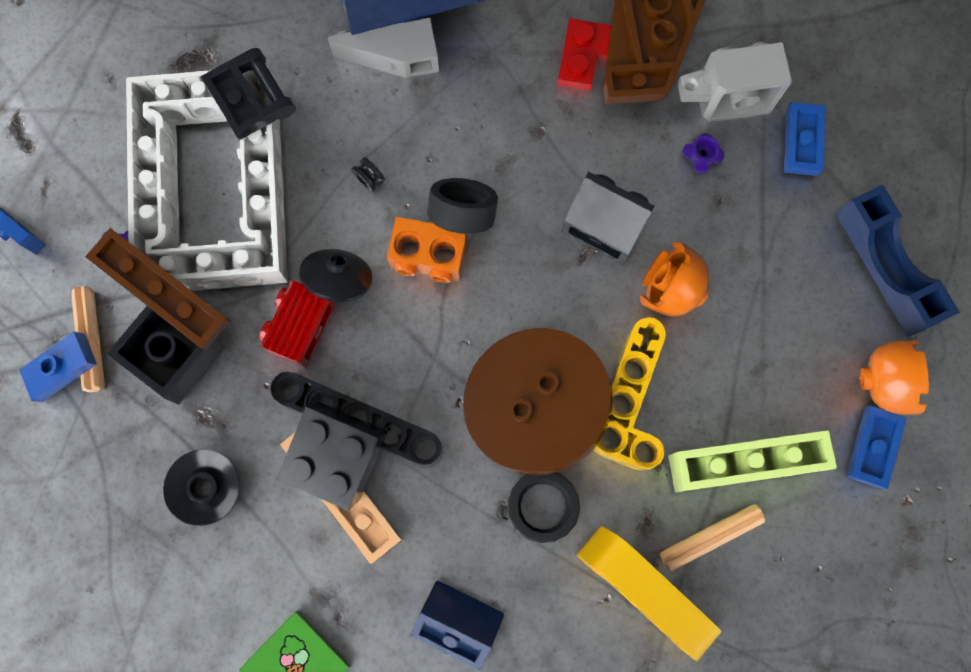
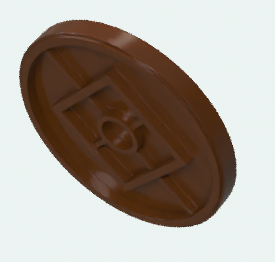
[463,328,613,475]

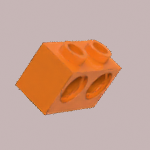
[387,217,468,283]

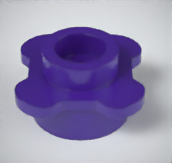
[682,133,724,173]

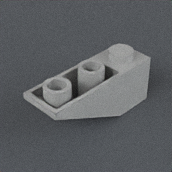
[327,18,439,78]

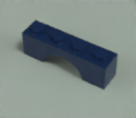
[836,185,960,337]

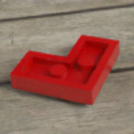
[557,18,611,91]

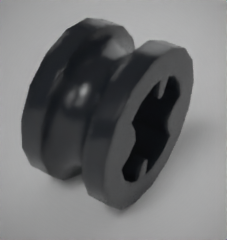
[351,157,385,192]

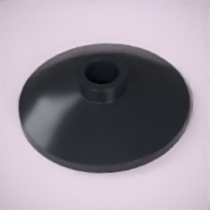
[299,249,372,302]
[163,449,240,526]

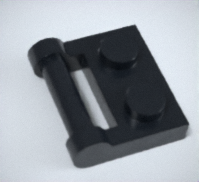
[201,48,296,141]

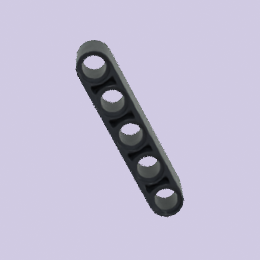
[270,371,443,468]

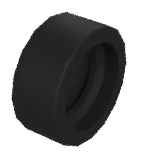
[427,178,498,234]
[507,473,580,543]

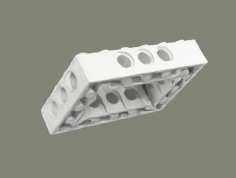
[126,66,288,291]

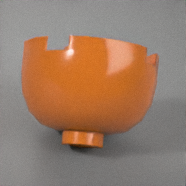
[640,242,709,317]
[860,340,929,415]

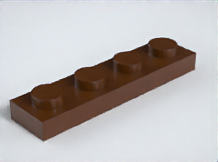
[85,228,230,351]

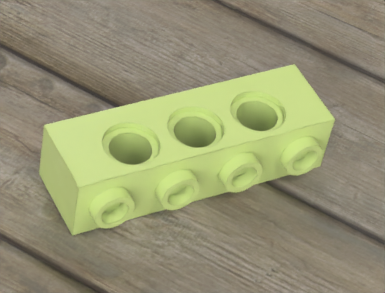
[668,430,837,493]

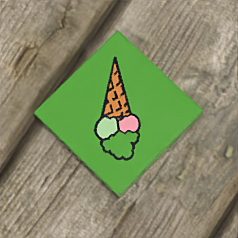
[239,610,351,672]

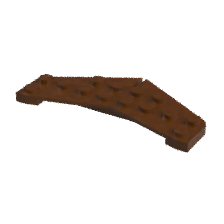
[603,0,705,104]

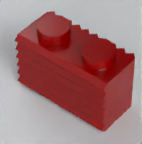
[259,280,336,368]

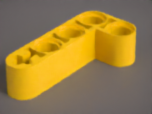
[593,317,666,471]
[576,525,722,662]

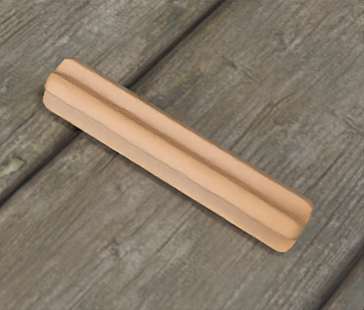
[71,286,105,392]
[660,504,766,571]

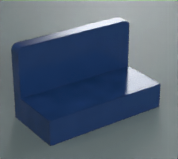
[410,581,504,671]

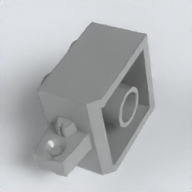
[678,41,792,122]

